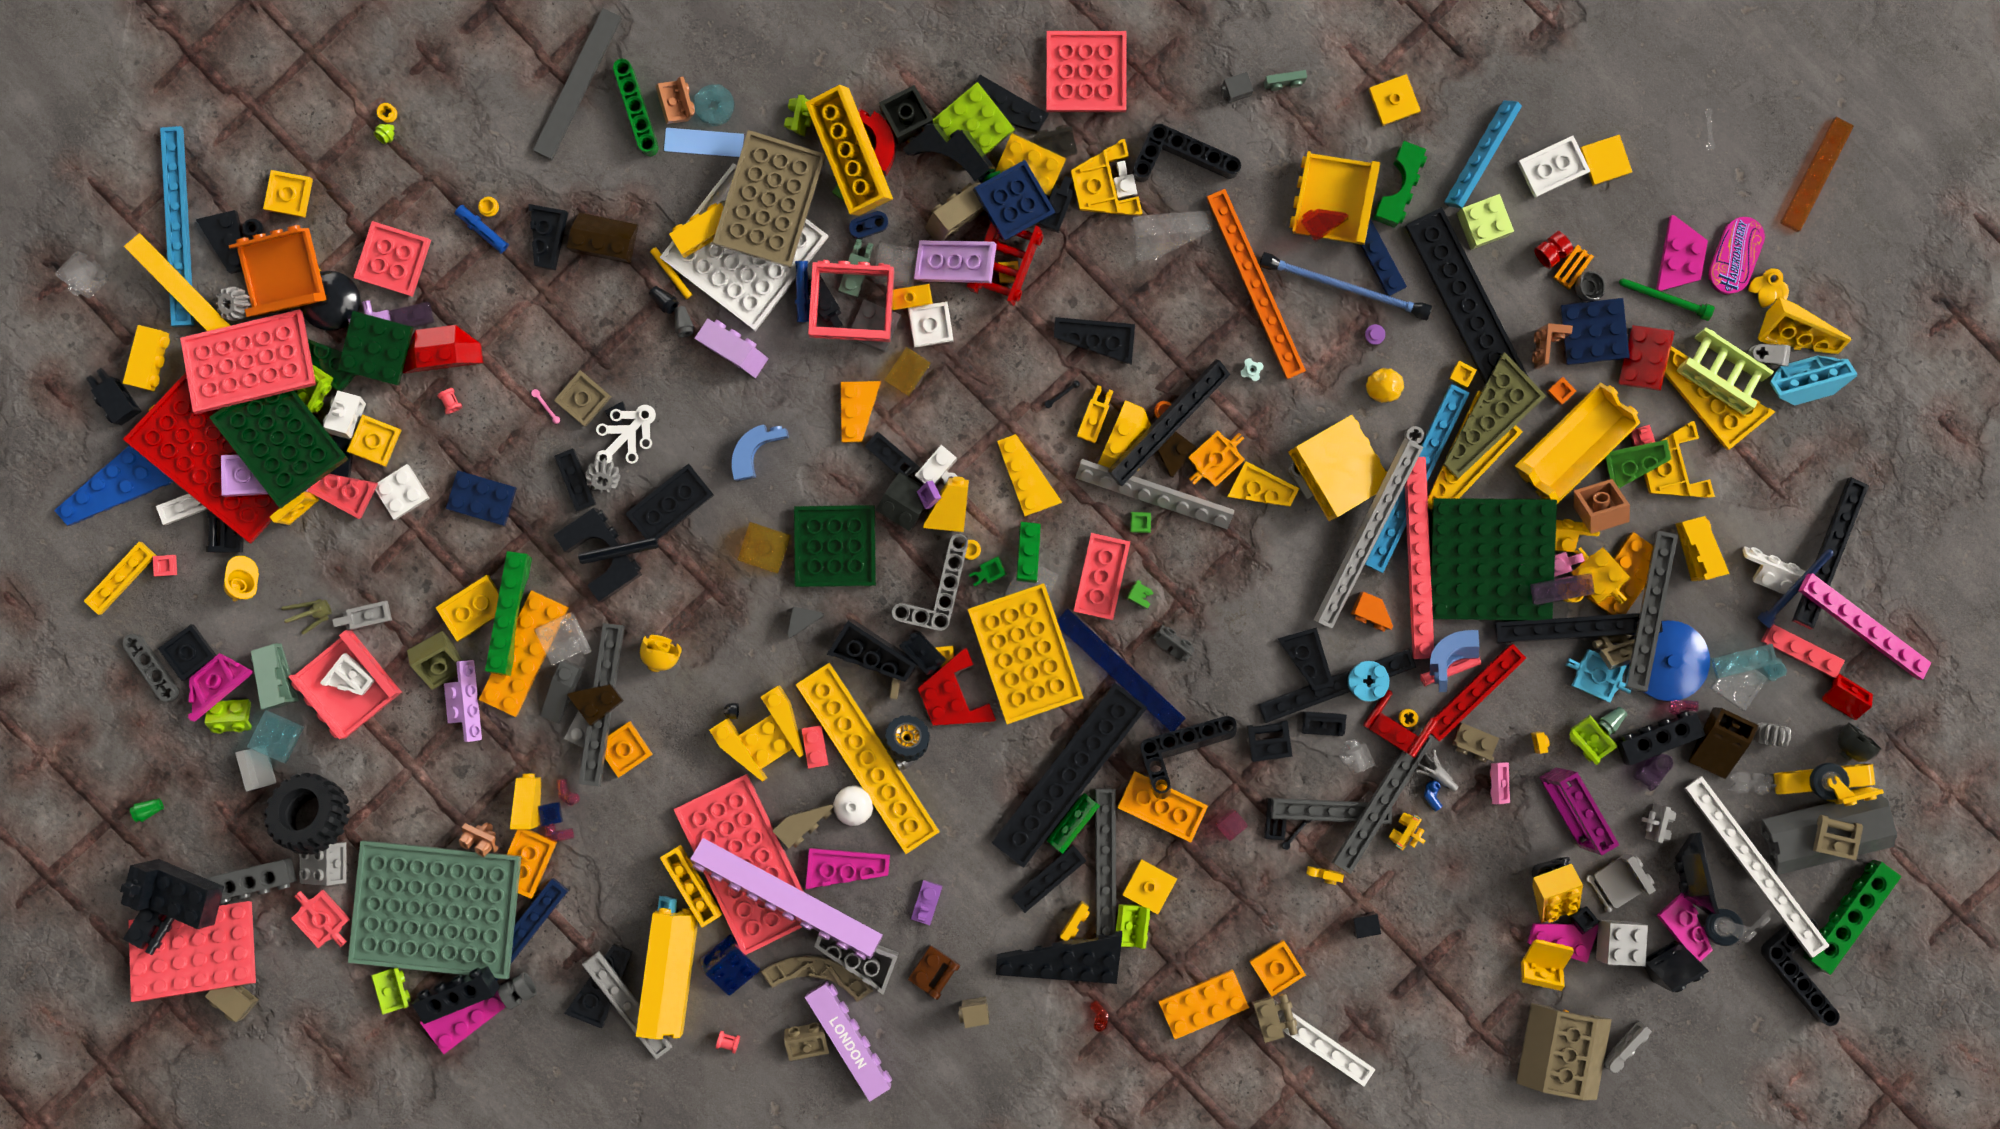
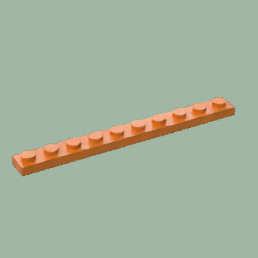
[1206,189,1306,380]

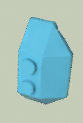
[1770,355,1857,405]

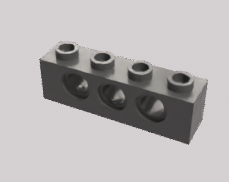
[206,857,297,904]

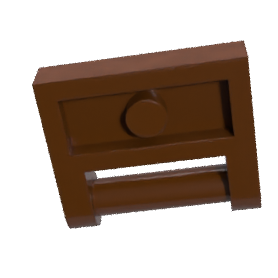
[908,945,961,1000]

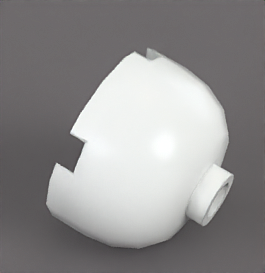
[833,785,874,826]

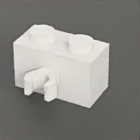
[323,391,366,440]
[915,445,957,485]

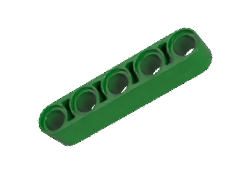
[613,58,659,157]

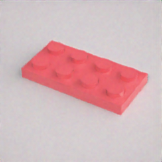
[1074,533,1130,620]

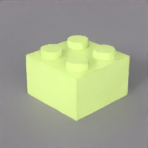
[1457,194,1514,250]

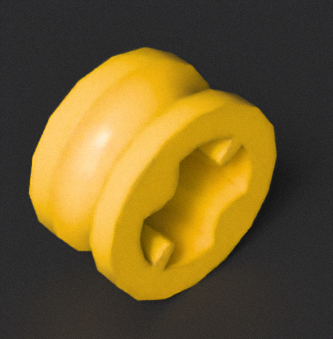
[377,103,397,123]
[1398,709,1418,727]

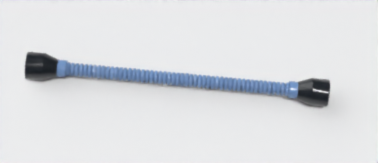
[1259,252,1432,321]

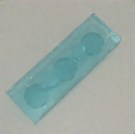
[1711,644,1777,678]

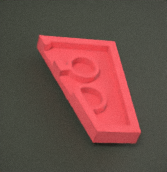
[308,474,378,519]

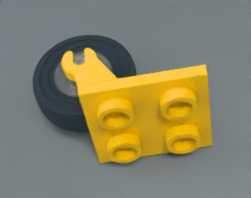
[1810,763,1884,806]

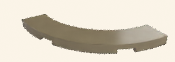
[761,955,874,1002]

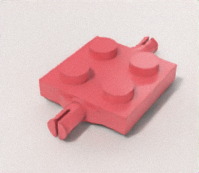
[291,890,351,948]

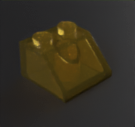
[737,522,791,573]

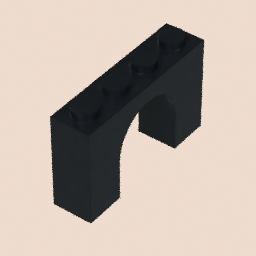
[554,508,642,602]

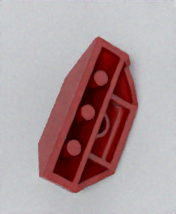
[403,325,483,374]

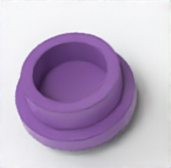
[1365,324,1385,345]

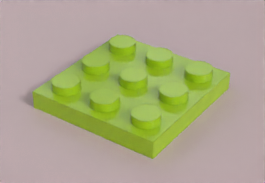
[933,82,1015,155]

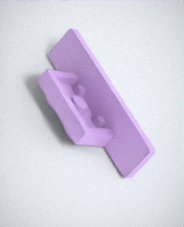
[444,660,482,742]

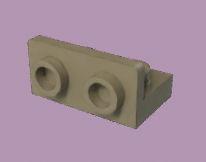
[1451,722,1499,763]
[784,1022,829,1061]

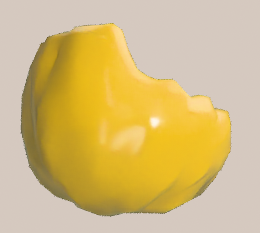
[1366,368,1404,403]

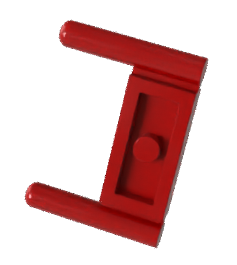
[1363,690,1438,758]

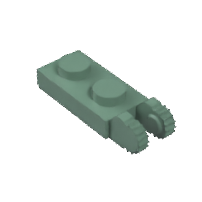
[838,239,873,298]

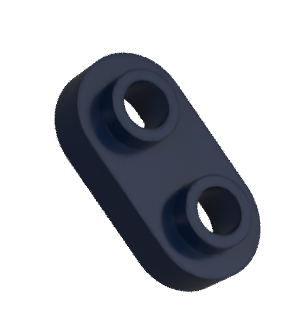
[849,211,889,239]

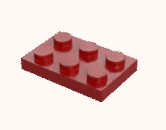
[1619,325,1674,391]

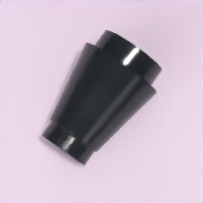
[649,286,679,314]

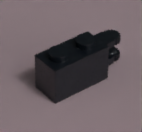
[86,368,142,425]

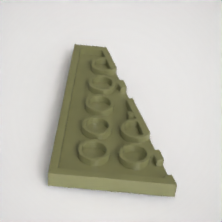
[1443,352,1546,479]

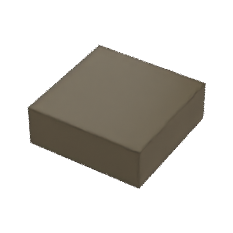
[889,678,901,699]

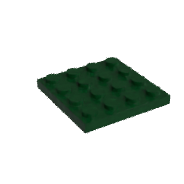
[794,505,876,587]

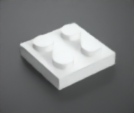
[375,464,430,520]

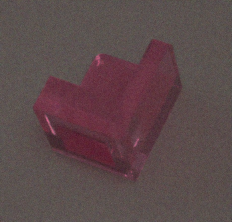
[1215,809,1248,841]

